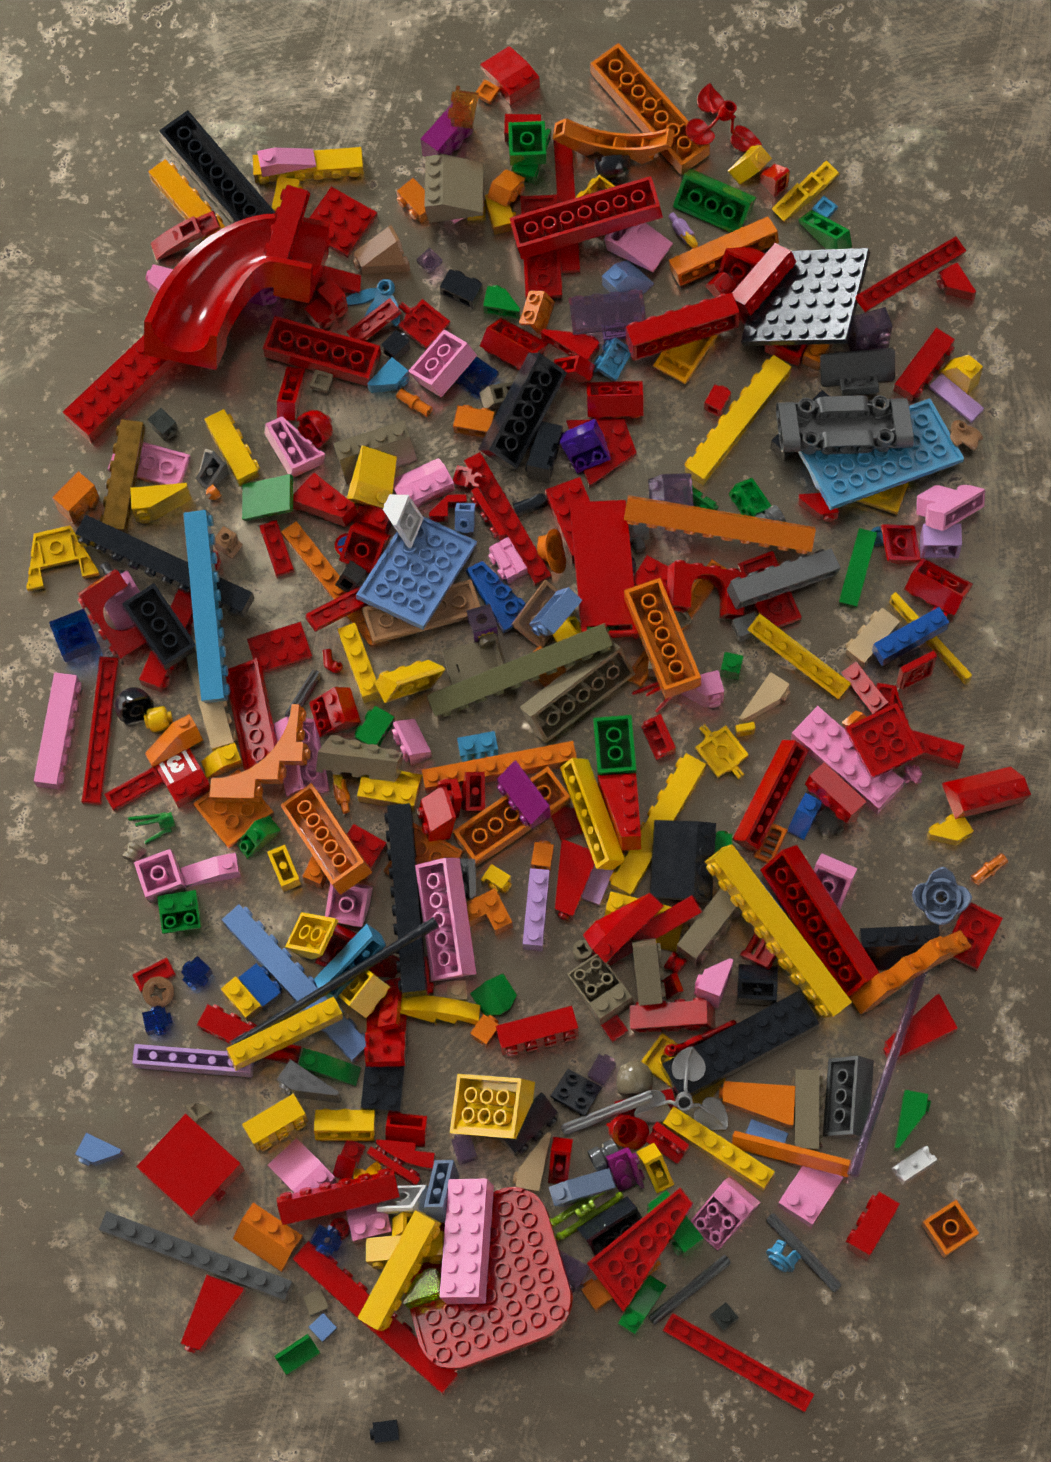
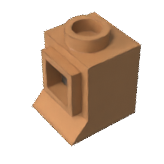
[214,526,243,559]

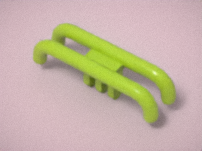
[550,1191,623,1240]

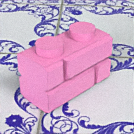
[488,537,528,584]

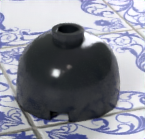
[594,155,631,185]
[114,687,154,725]

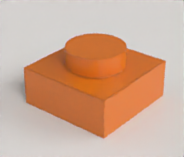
[475,79,500,105]

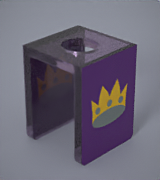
[466,604,498,643]

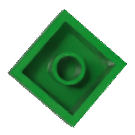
[508,121,547,166]

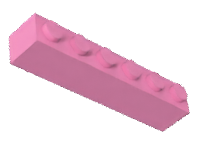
[34,672,81,790]

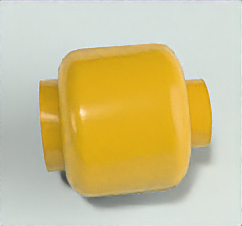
[144,706,173,733]

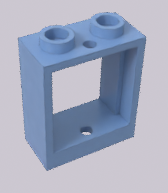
[529,587,582,637]

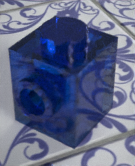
[181,956,213,990]
[142,1006,173,1036]

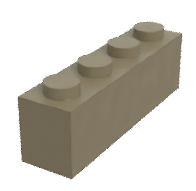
[794,1069,823,1152]

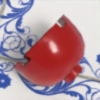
[297,410,333,448]

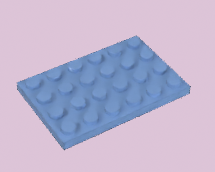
[356,516,477,630]

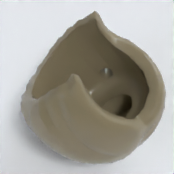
[616,1061,653,1094]

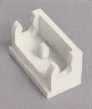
[891,1146,937,1185]

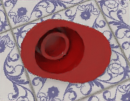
[606,1115,649,1150]

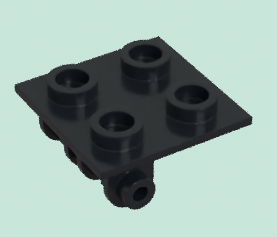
[550,1069,602,1116]

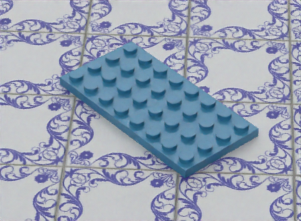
[798,398,964,510]

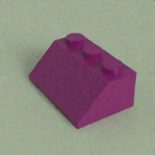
[497,760,550,830]

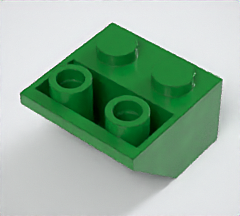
[157,890,201,934]

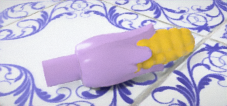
[668,212,698,248]

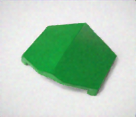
[470,973,517,1016]

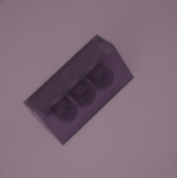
[569,289,646,335]

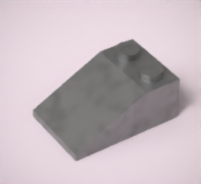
[277,1060,342,1103]

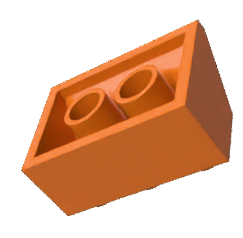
[233,1202,304,1272]

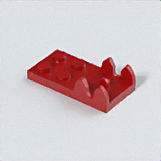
[364,1001,407,1067]

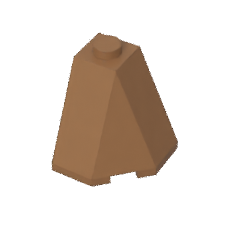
[352,225,410,275]

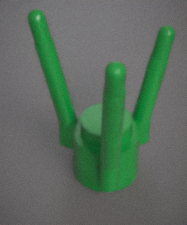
[128,812,175,844]

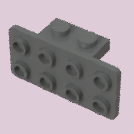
[820,348,895,396]

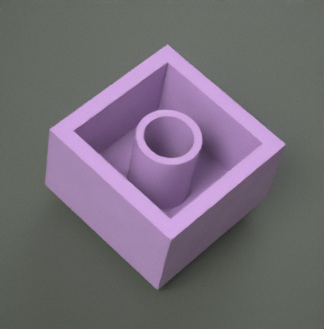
[920,523,962,558]

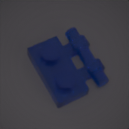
[455,356,499,398]

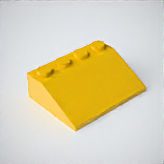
[450,1074,535,1139]

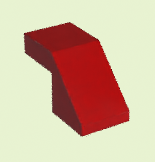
[429,494,467,523]

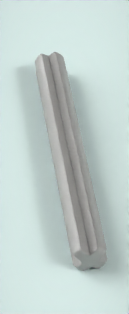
[561,1091,654,1135]

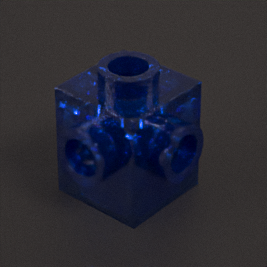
[309,1224,342,1255]

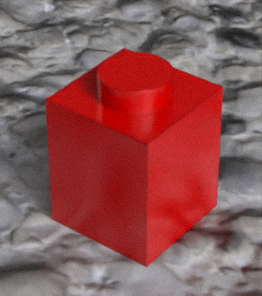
[704,384,731,417]

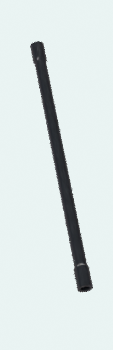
[231,917,439,1045]

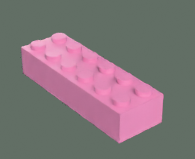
[791,706,905,814]
[415,858,476,981]
[440,1179,494,1304]

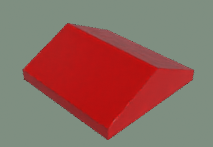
[881,524,921,565]

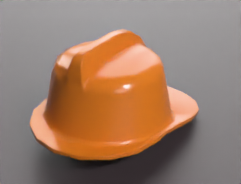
[537,529,566,574]

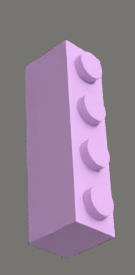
[523,868,550,951]

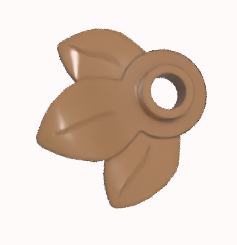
[950,420,983,451]

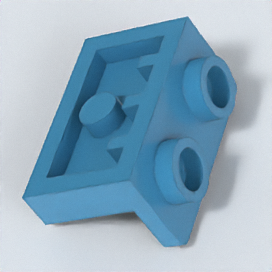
[593,338,631,381]

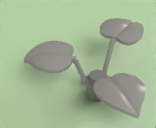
[634,1047,728,1130]

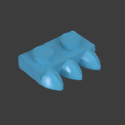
[457,731,498,762]

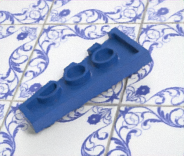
[466,561,526,633]

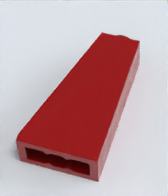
[555,839,595,921]
[883,994,958,1063]
[181,1274,246,1354]

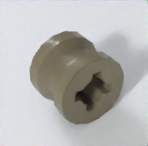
[122,842,146,863]
[573,940,592,962]

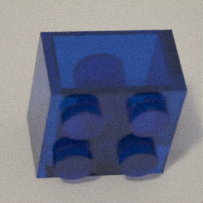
[49,609,101,662]

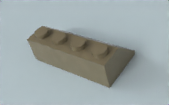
[333,420,417,484]

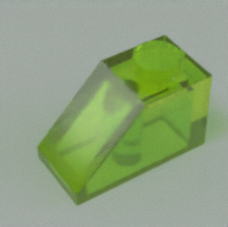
[403,1268,441,1309]

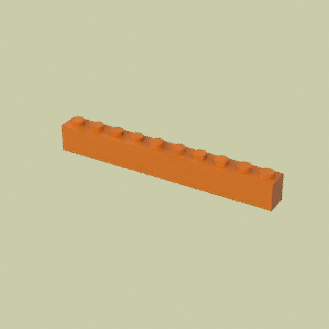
[624,495,816,554]

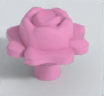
[902,764,923,784]

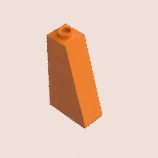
[719,1081,795,1129]

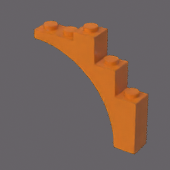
[552,118,674,164]
[209,704,311,802]
[850,930,971,1014]

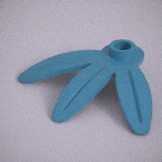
[346,279,401,326]

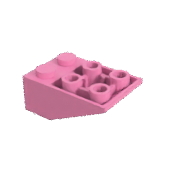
[604,223,673,272]
[691,1176,761,1251]

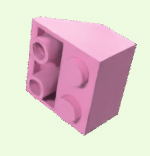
[391,719,432,767]

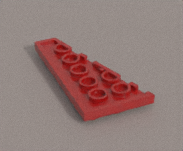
[587,1188,694,1312]

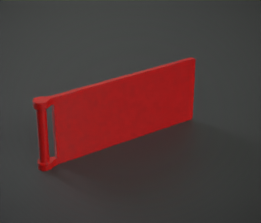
[570,500,639,639]

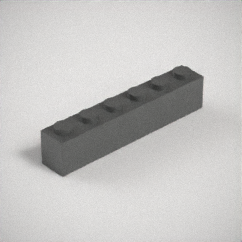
[727,548,841,610]

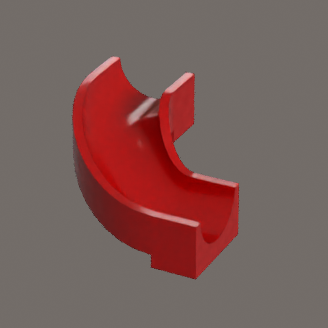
[144,214,330,370]

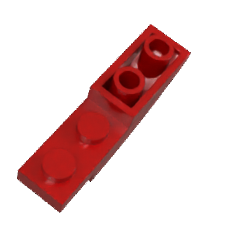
[150,211,221,261]

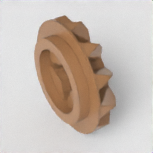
[142,976,174,1008]

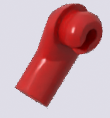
[322,649,343,674]

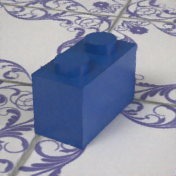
[238,963,283,1011]

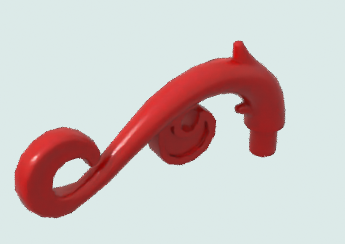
[664,1020,737,1058]

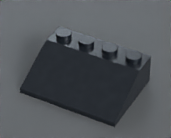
[650,820,716,903]

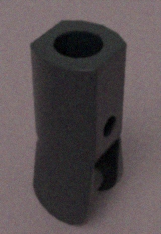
[513,493,547,517]

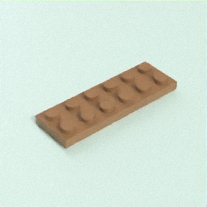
[362,579,480,644]

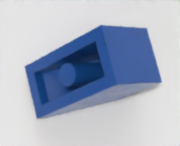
[787,793,822,840]

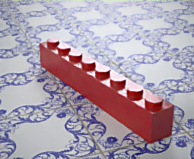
[139,551,221,693]

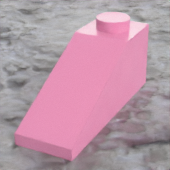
[257,147,316,177]
[180,853,241,887]

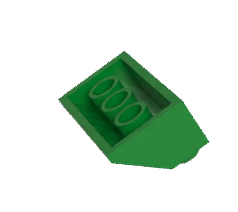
[673,168,757,232]

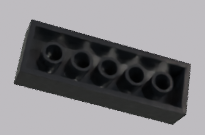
[478,353,567,469]

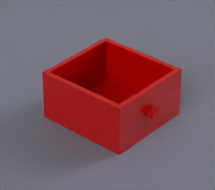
[136,1113,244,1223]

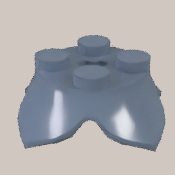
[912,867,972,925]

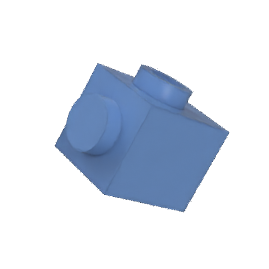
[455,503,475,533]

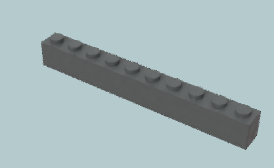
[99,1211,294,1303]

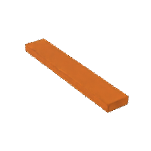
[732,1131,851,1177]

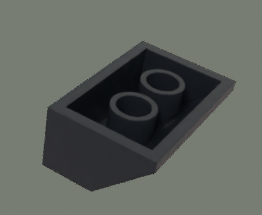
[499,1092,558,1157]
[577,1196,642,1257]

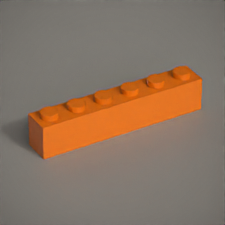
[669,216,779,286]

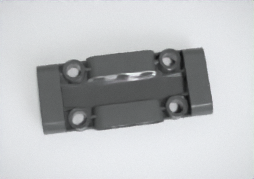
[776,395,914,455]

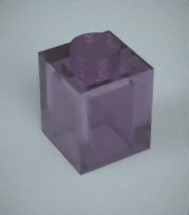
[588,1054,616,1087]
[451,1134,478,1166]

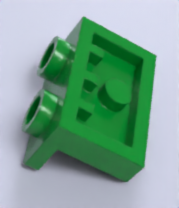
[729,478,772,517]

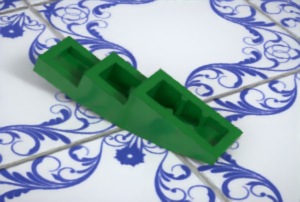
[839,528,877,606]

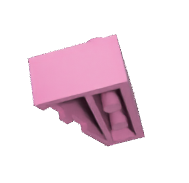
[264,417,325,478]

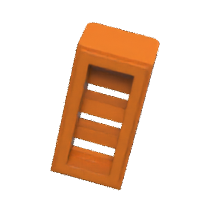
[754,823,788,863]

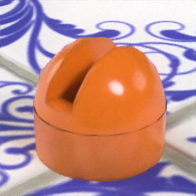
[206,484,222,501]

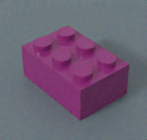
[420,100,474,158]

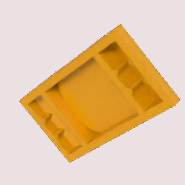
[653,334,718,384]

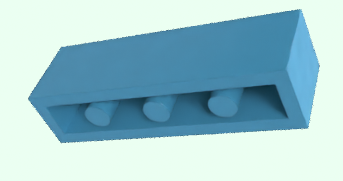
[314,924,386,999]

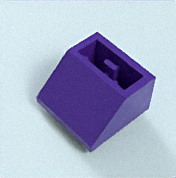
[560,419,611,473]

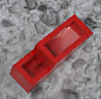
[376,1139,436,1171]

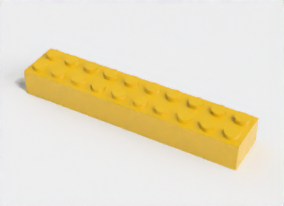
[705,844,852,1018]

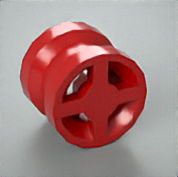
[664,952,687,975]
[330,1218,350,1240]

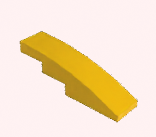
[772,160,840,222]
[400,995,480,1025]

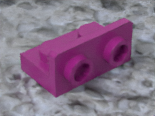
[606,1147,645,1192]

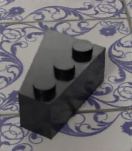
[525,421,563,484]

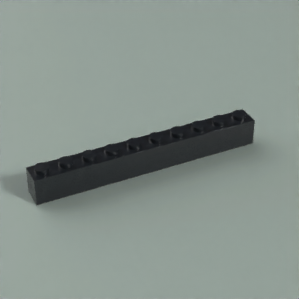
[75,515,255,618]
[384,803,428,998]

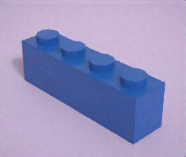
[872,607,949,666]

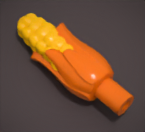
[332,773,350,814]

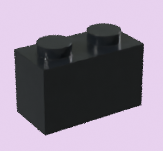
[440,269,483,309]

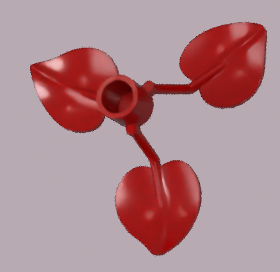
[686,83,762,152]

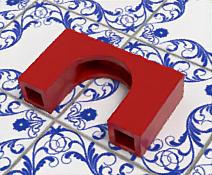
[667,560,746,620]
[77,569,146,659]

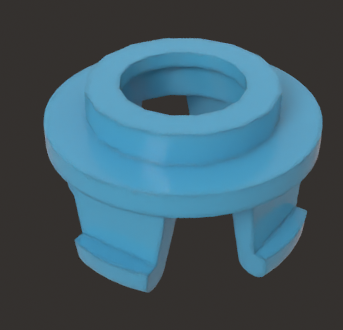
[766,1239,801,1272]

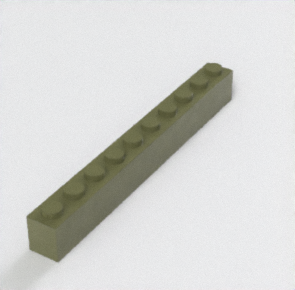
[426,623,614,718]

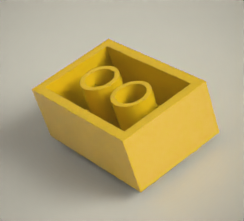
[242,1093,309,1151]

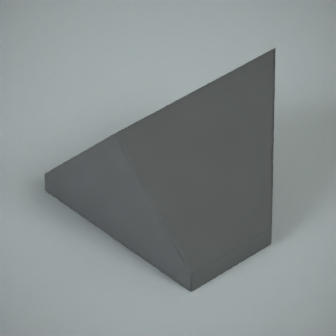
[195,449,229,490]

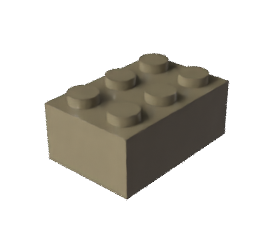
[632,938,666,1006]

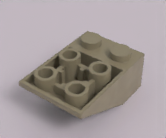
[567,954,634,1025]

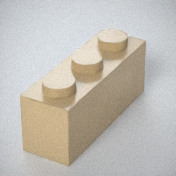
[845,608,900,669]

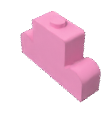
[916,485,985,531]

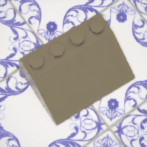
[424,154,484,223]

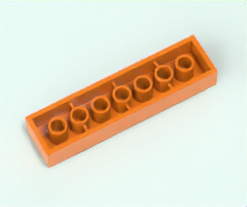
[590,43,710,175]

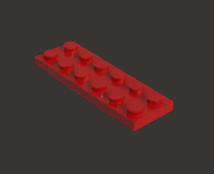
[520,194,562,299]
[226,658,277,771]

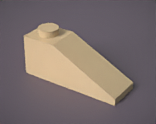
[739,672,790,724]
[513,1132,552,1194]

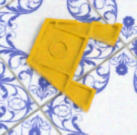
[26,525,100,592]

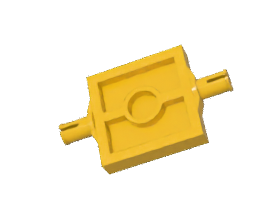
[695,724,749,780]

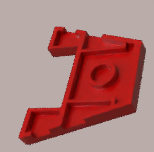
[566,419,637,488]

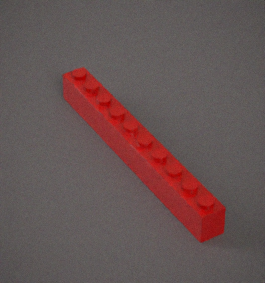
[292,1241,459,1395]

